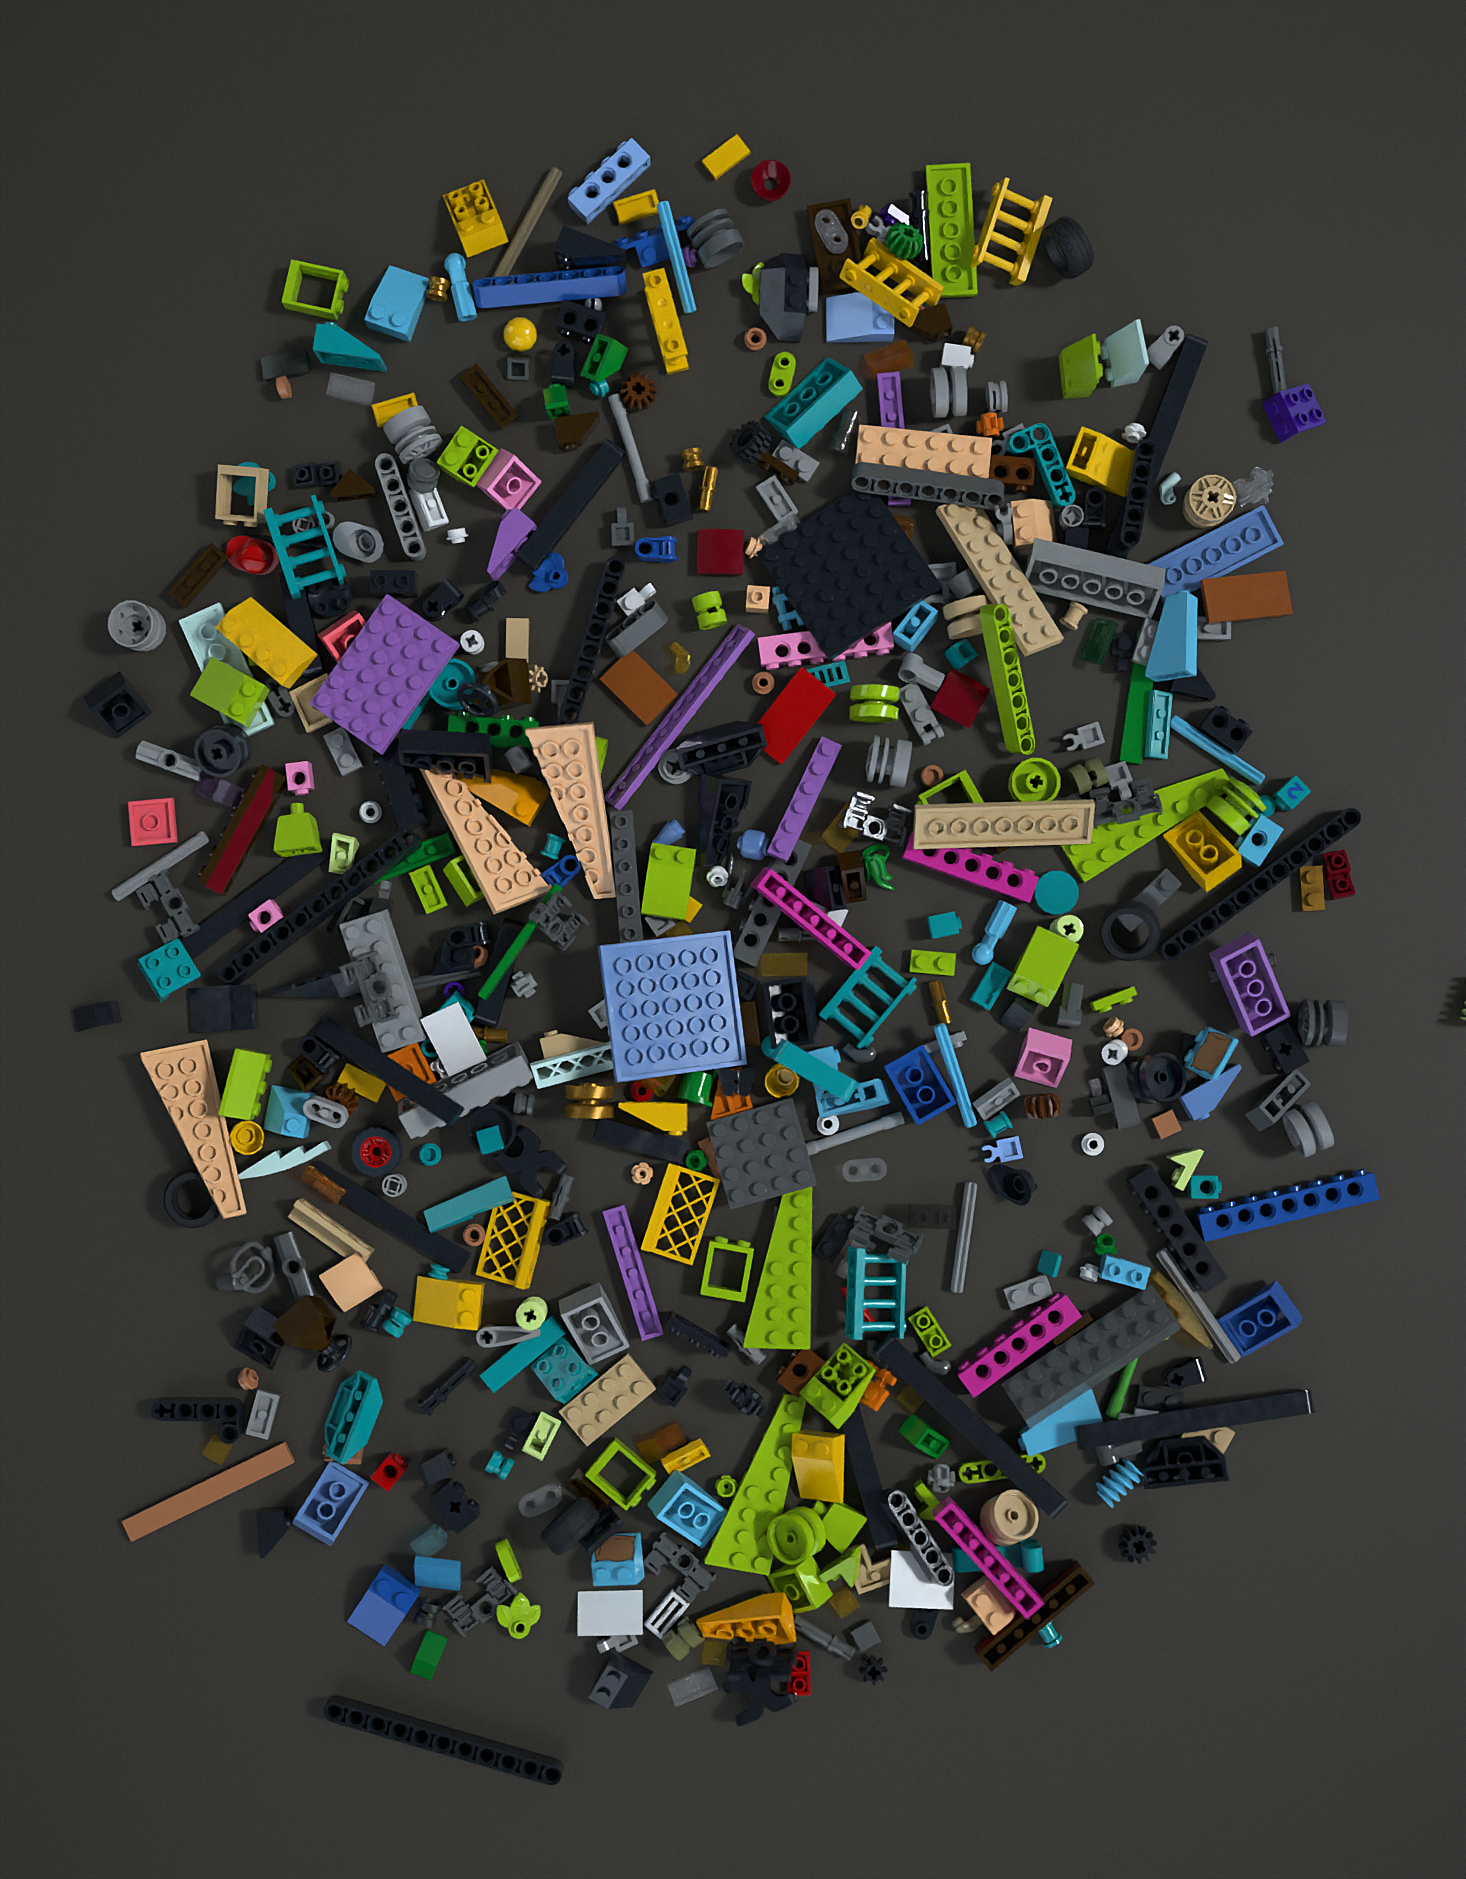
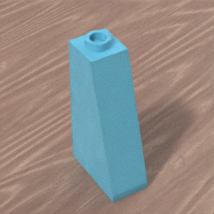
[1145,590,1198,682]
[1017,1388,1103,1456]

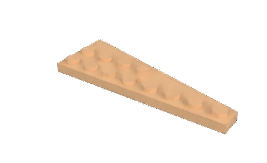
[526,722,616,899]
[419,767,552,914]
[140,1040,247,1219]

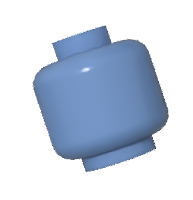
[737,829,772,860]

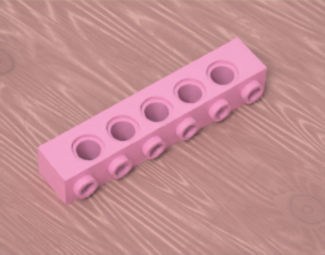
[758,622,894,670]

